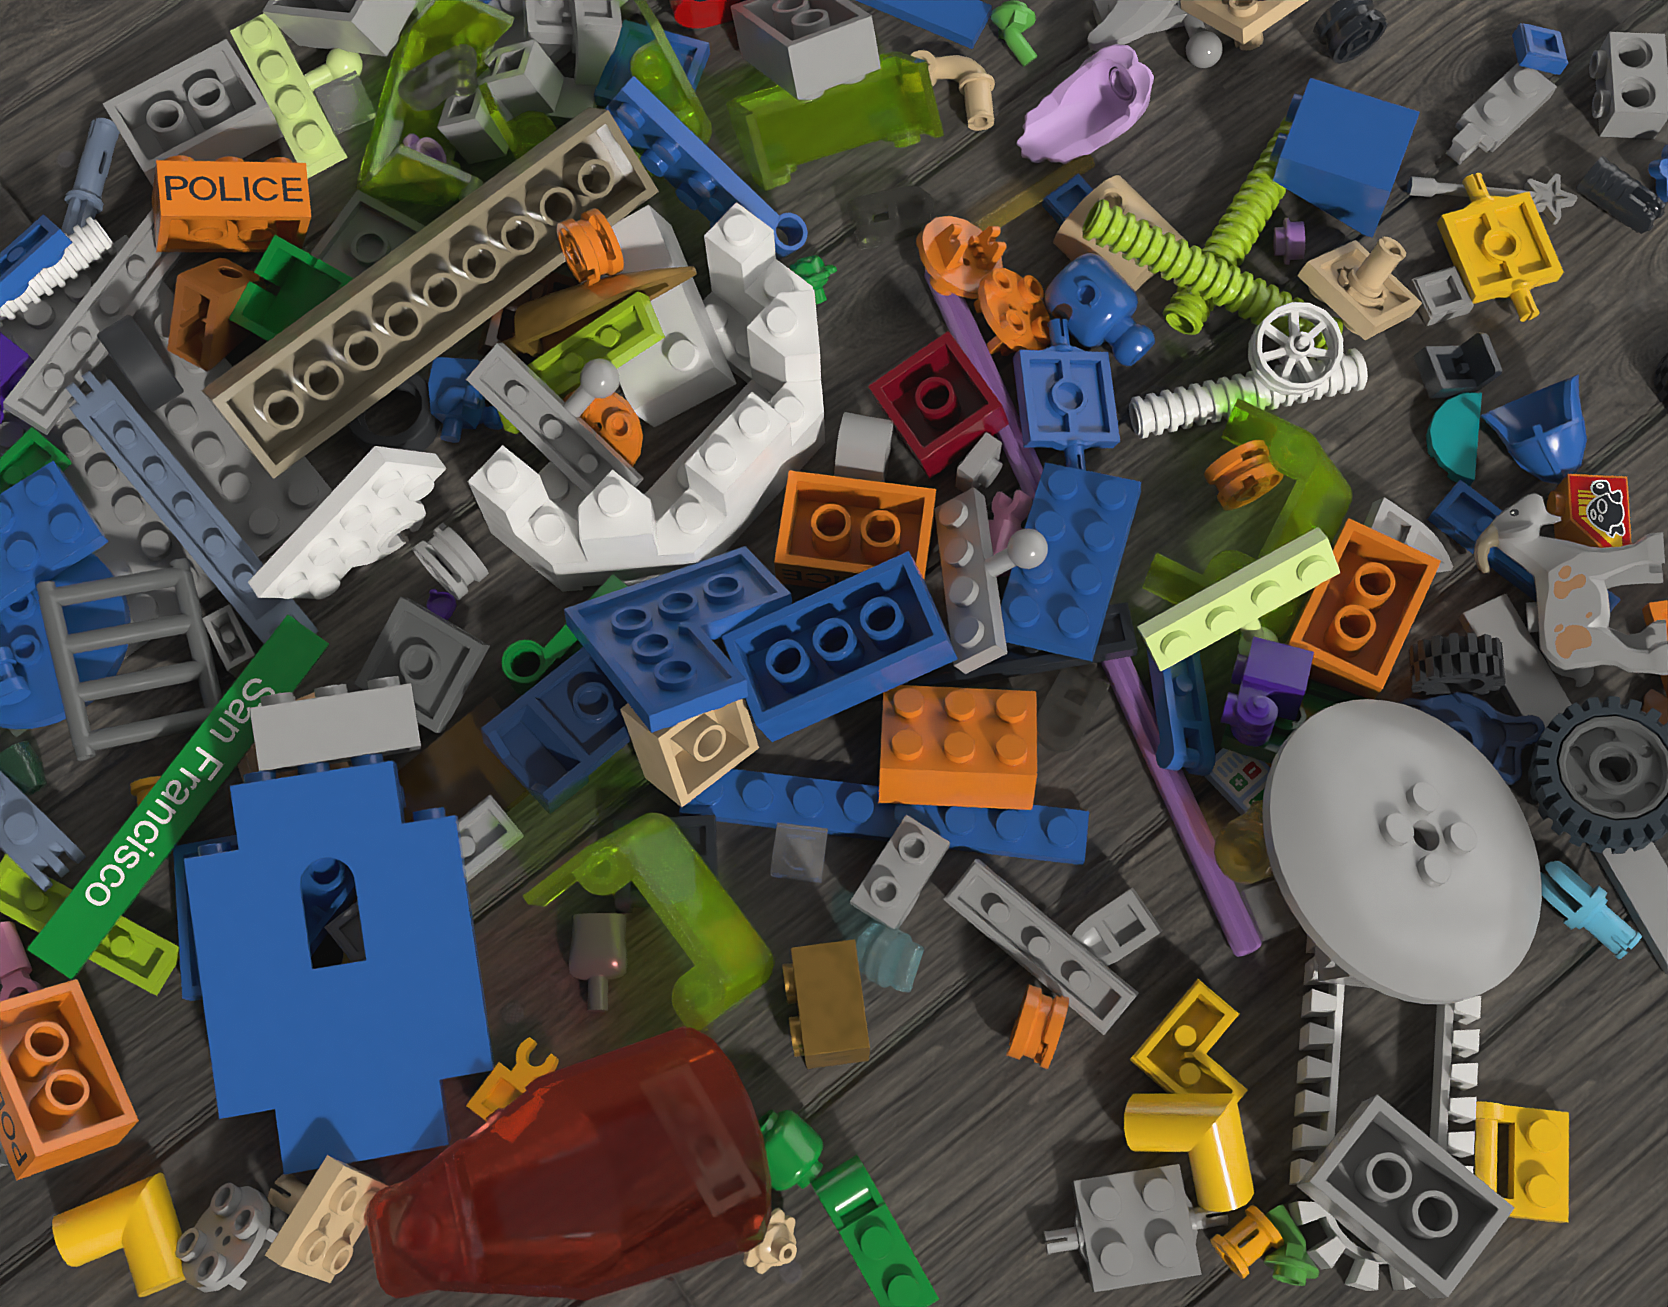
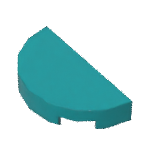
[1426,393,1482,486]

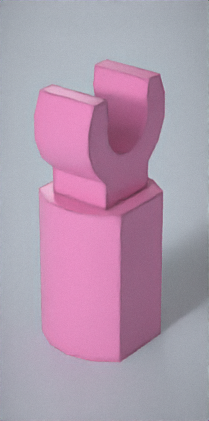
[988,490,1032,577]
[0,921,44,1001]

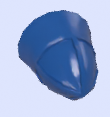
[1480,374,1587,485]

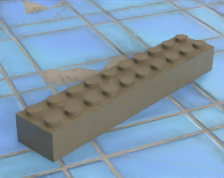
[201,107,659,479]

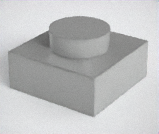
[955,432,1003,492]

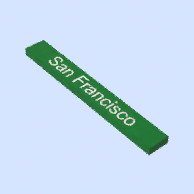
[27,614,329,980]

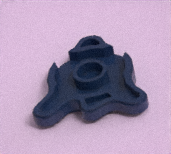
[1399,692,1545,785]

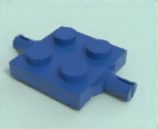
[1013,318,1120,470]

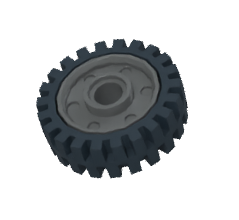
[1528,696,1668,854]

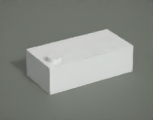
[581,205,736,427]

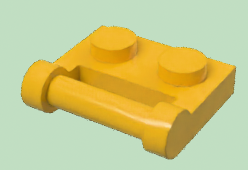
[1475,1102,1569,1223]

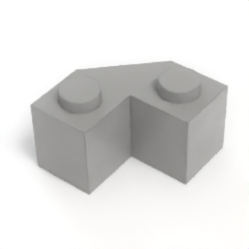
[437,39,564,164]

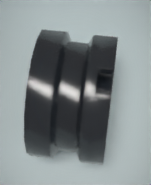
[1313,0,1388,64]

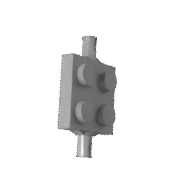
[1043,1164,1228,1293]

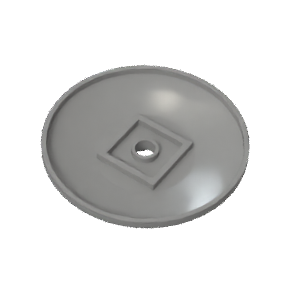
[1263,699,1542,1004]

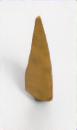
[502,266,697,359]

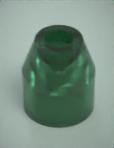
[0,741,47,797]

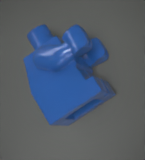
[428,357,503,443]

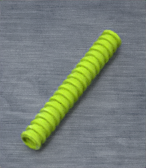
[1163,117,1292,335]
[1082,199,1343,350]

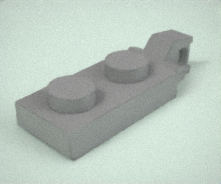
[1446,63,1557,165]

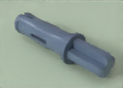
[61,118,120,236]

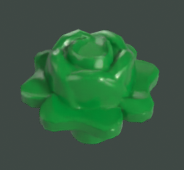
[789,255,837,305]

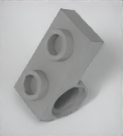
[850,815,950,932]

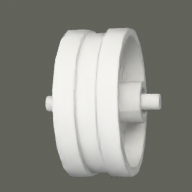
[1248,302,1343,396]

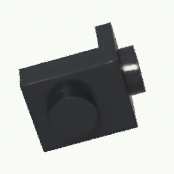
[1413,332,1502,398]

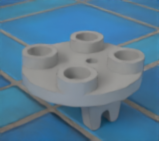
[175,1183,279,1293]

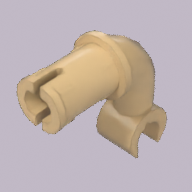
[908,50,995,131]

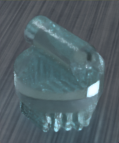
[856,922,924,992]

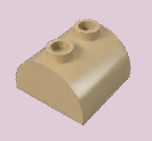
[1053,175,1186,291]

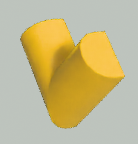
[1130,979,1248,1103]
[1124,1094,1254,1212]
[52,1173,185,1297]

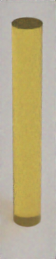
[973,154,1095,231]

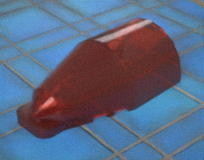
[367,1026,771,1300]

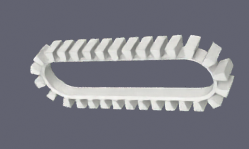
[1288,829,1481,1291]

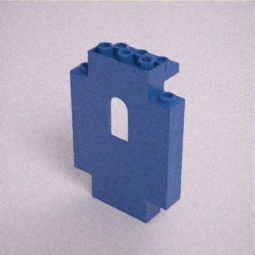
[184,753,495,1175]

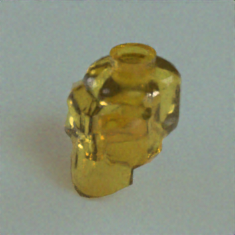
[1213,800,1274,885]

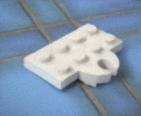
[248,446,446,600]

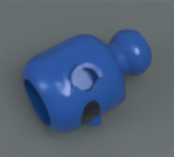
[1045,253,1155,366]

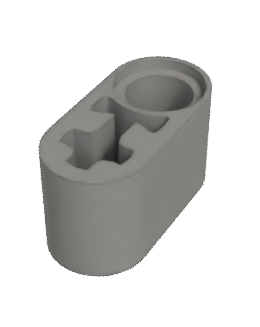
[834,412,893,482]

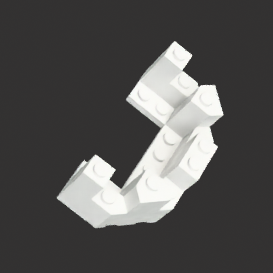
[468,202,825,592]

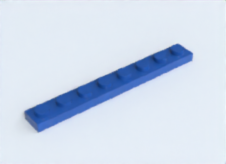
[679,769,1089,865]

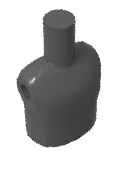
[569,913,628,1012]

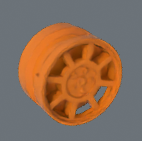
[557,208,624,287]
[1204,440,1284,510]
[1006,984,1069,1069]

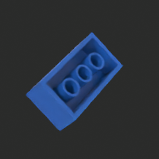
[722,551,958,742]

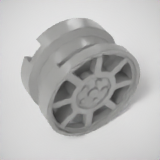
[412,522,489,600]

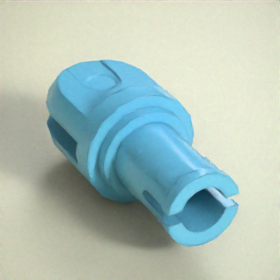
[1540,861,1642,960]

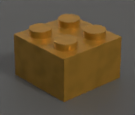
[782,939,870,1069]

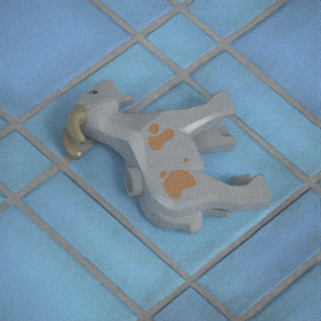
[1473,493,1668,688]

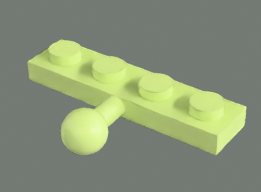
[230,13,363,178]
[1137,527,1341,672]

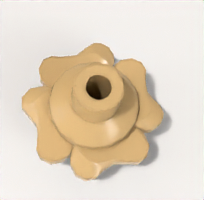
[742,1208,797,1274]

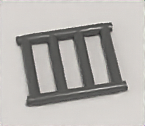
[36,558,223,761]

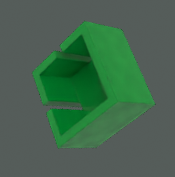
[229,235,354,341]

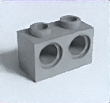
[1589,32,1668,139]

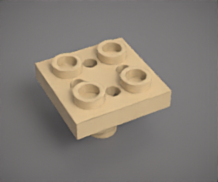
[1180,0,1308,50]
[1297,237,1422,340]
[265,1155,389,1283]

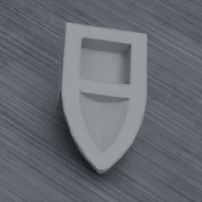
[1364,497,1453,573]
[1071,887,1163,966]

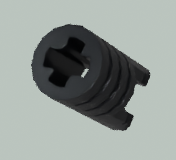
[1575,155,1666,234]

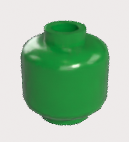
[743,1109,823,1191]

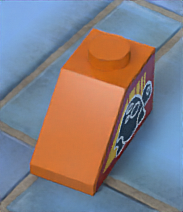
[1547,474,1632,548]

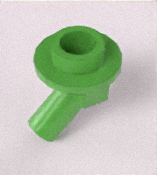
[991,0,1037,67]
[1264,1204,1319,1286]

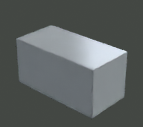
[202,604,259,679]

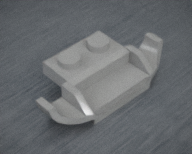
[522,0,622,85]

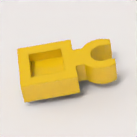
[466,1037,559,1139]

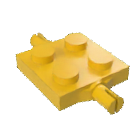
[1437,173,1564,322]

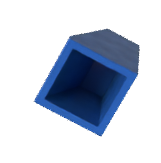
[1270,78,1420,238]

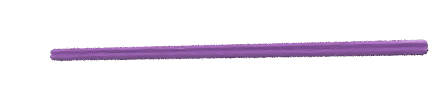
[924,268,1261,957]

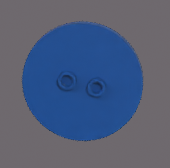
[0,553,131,729]

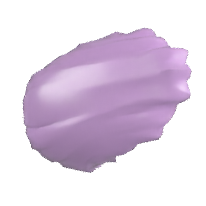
[1017,44,1154,164]

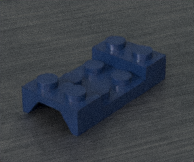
[481,647,631,814]

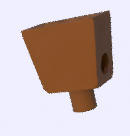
[167,258,266,372]

